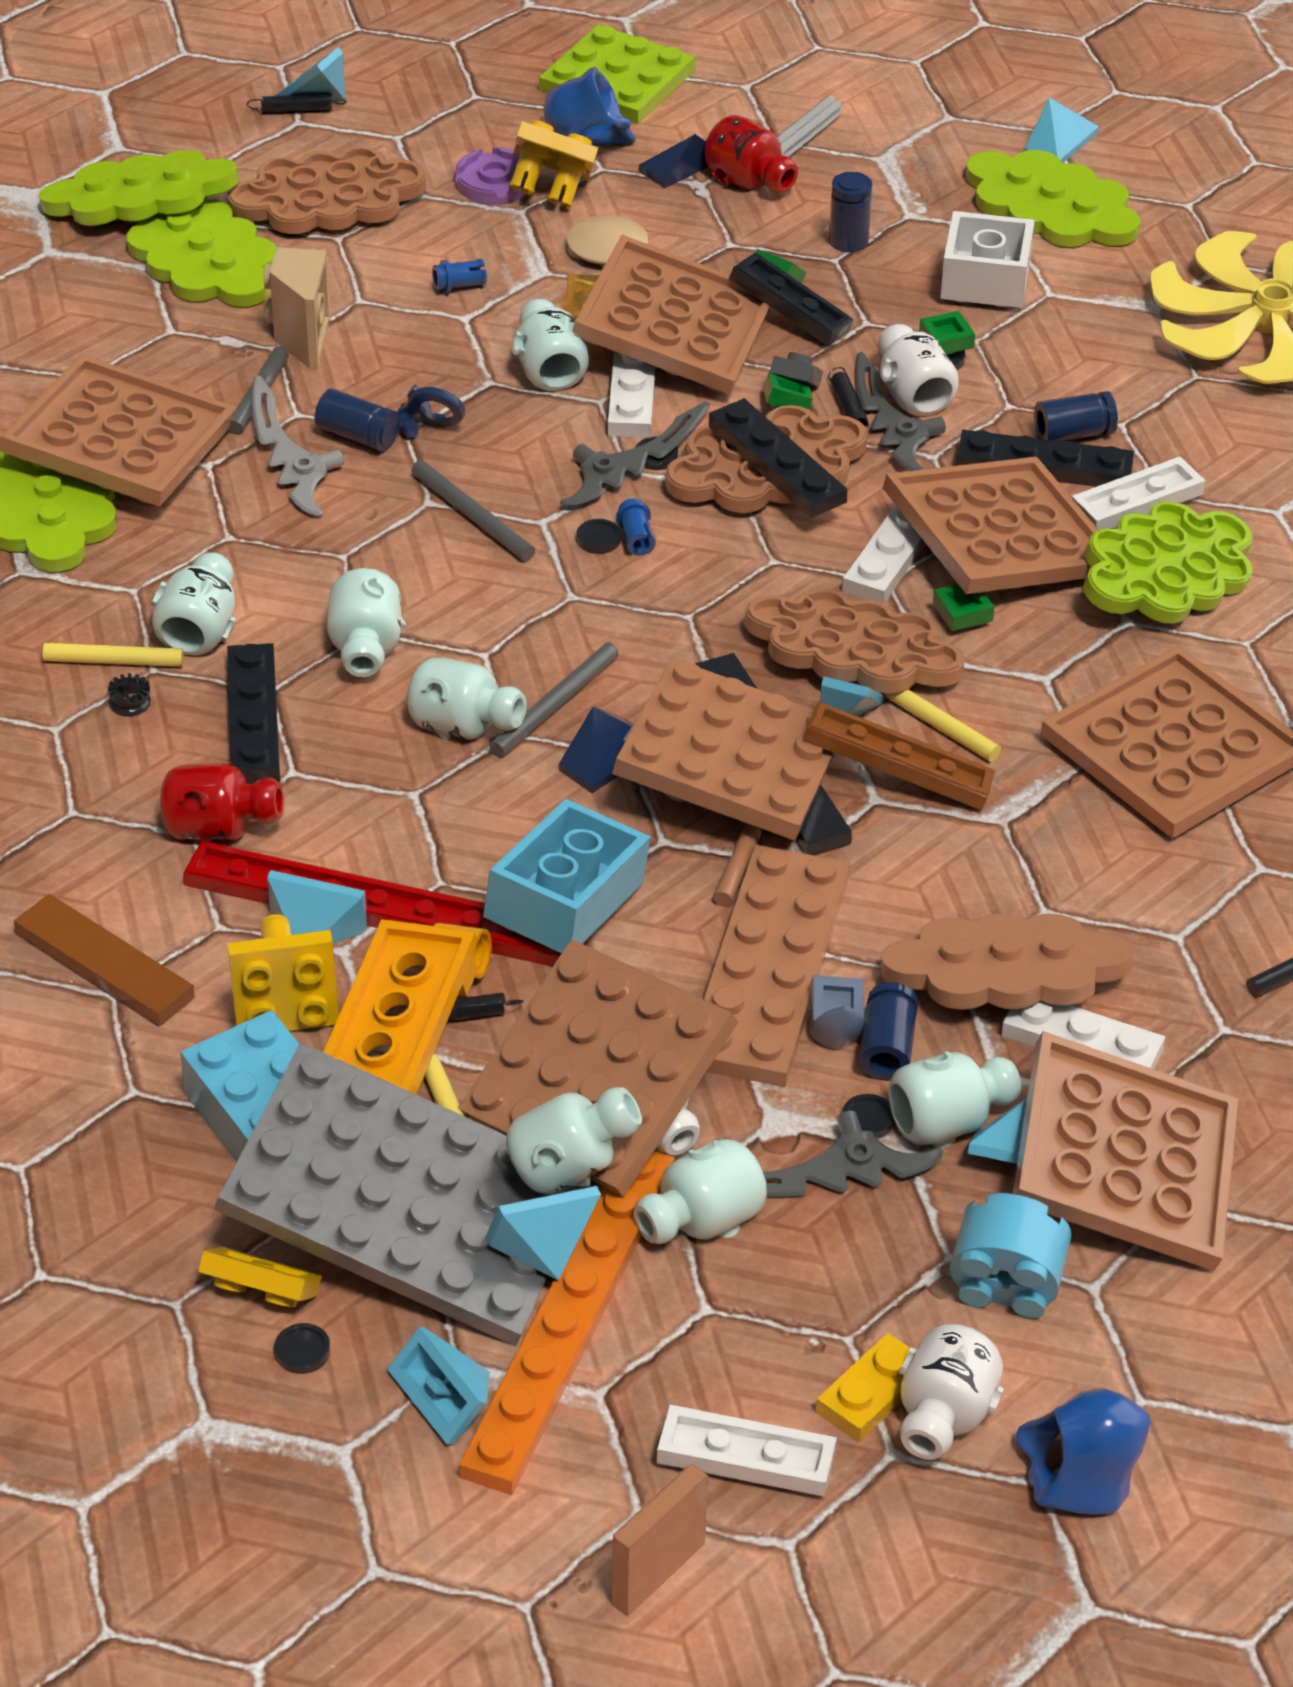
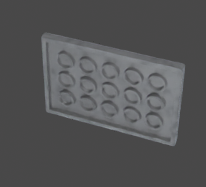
[214,1042,586,1346]

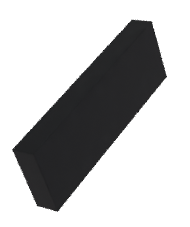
[729,252,854,346]

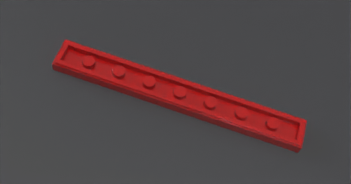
[183,841,562,967]

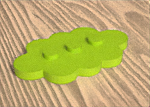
[38,150,240,226]
[966,150,1140,248]
[127,199,276,307]
[0,451,117,572]
[1083,501,1253,624]

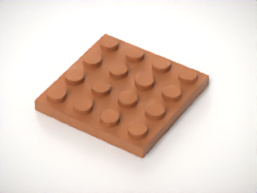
[572,235,771,394]
[0,354,237,507]
[882,457,1098,594]
[1040,645,1293,839]
[612,658,835,841]
[458,939,739,1197]
[1013,1031,1238,1271]

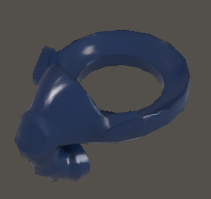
[397,384,465,438]

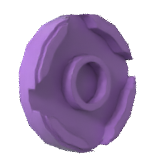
[456,148,527,204]

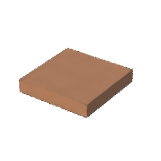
[612,1464,708,1617]

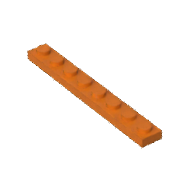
[459,1151,675,1495]

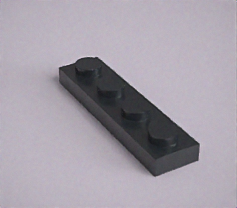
[709,398,848,518]
[956,429,1135,487]
[227,643,281,784]

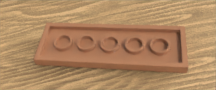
[704,845,850,1087]

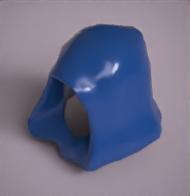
[544,67,637,146]
[1016,1388,1151,1514]

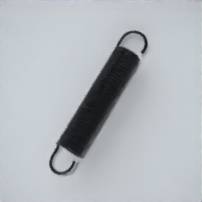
[246,94,347,113]
[828,367,869,431]
[394,992,524,1022]

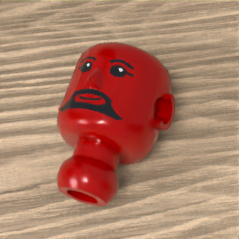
[704,115,798,193]
[160,763,284,843]

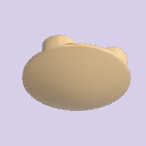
[567,215,648,269]

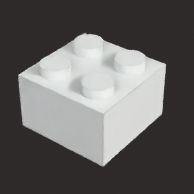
[940,211,1035,308]

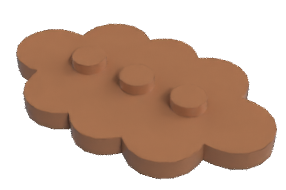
[228,147,426,234]
[665,405,868,513]
[744,589,965,694]
[881,914,1133,1010]

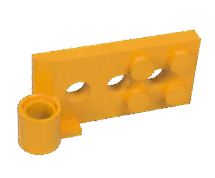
[323,919,492,1095]

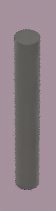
[228,346,289,435]

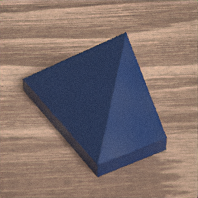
[639,134,708,189]
[559,706,635,794]

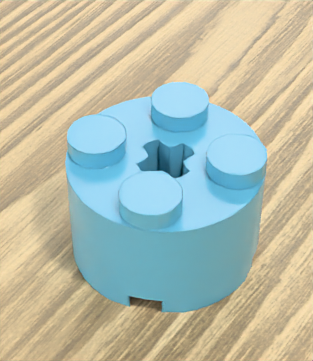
[950,1193,1071,1318]

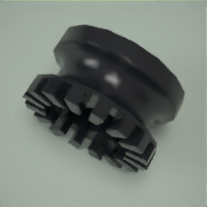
[108,673,151,717]

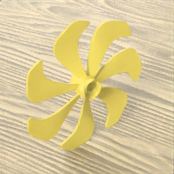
[1150,231,1293,384]

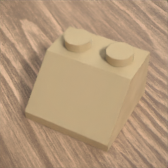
[264,247,330,369]

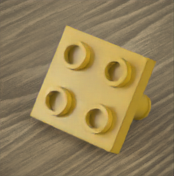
[509,120,598,208]
[227,914,339,1031]

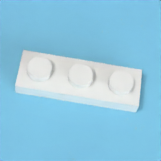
[608,351,656,438]
[1072,457,1206,530]
[842,505,926,604]
[1002,1000,1166,1069]
[657,1405,837,1497]

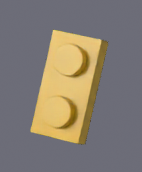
[198,1247,322,1307]
[816,1333,910,1443]

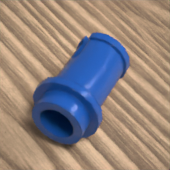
[432,259,487,293]
[616,498,656,556]

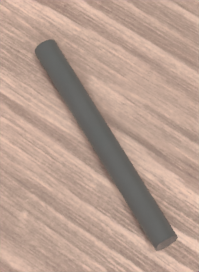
[411,460,535,562]
[489,642,618,758]

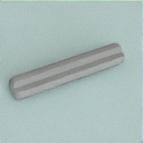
[777,96,842,156]

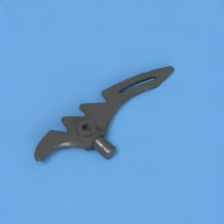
[856,352,946,471]
[560,401,710,506]
[763,1110,943,1197]

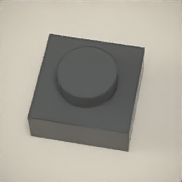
[770,352,823,388]

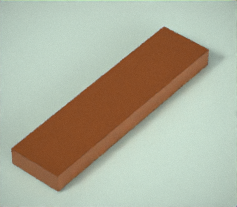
[803,702,995,810]
[14,893,195,1026]

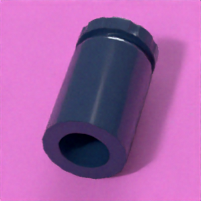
[829,172,873,253]
[314,388,400,452]
[1034,391,1118,441]
[859,982,918,1081]

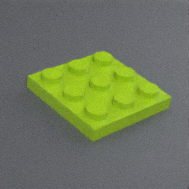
[539,24,696,124]

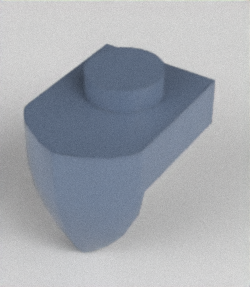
[810,975,864,1050]

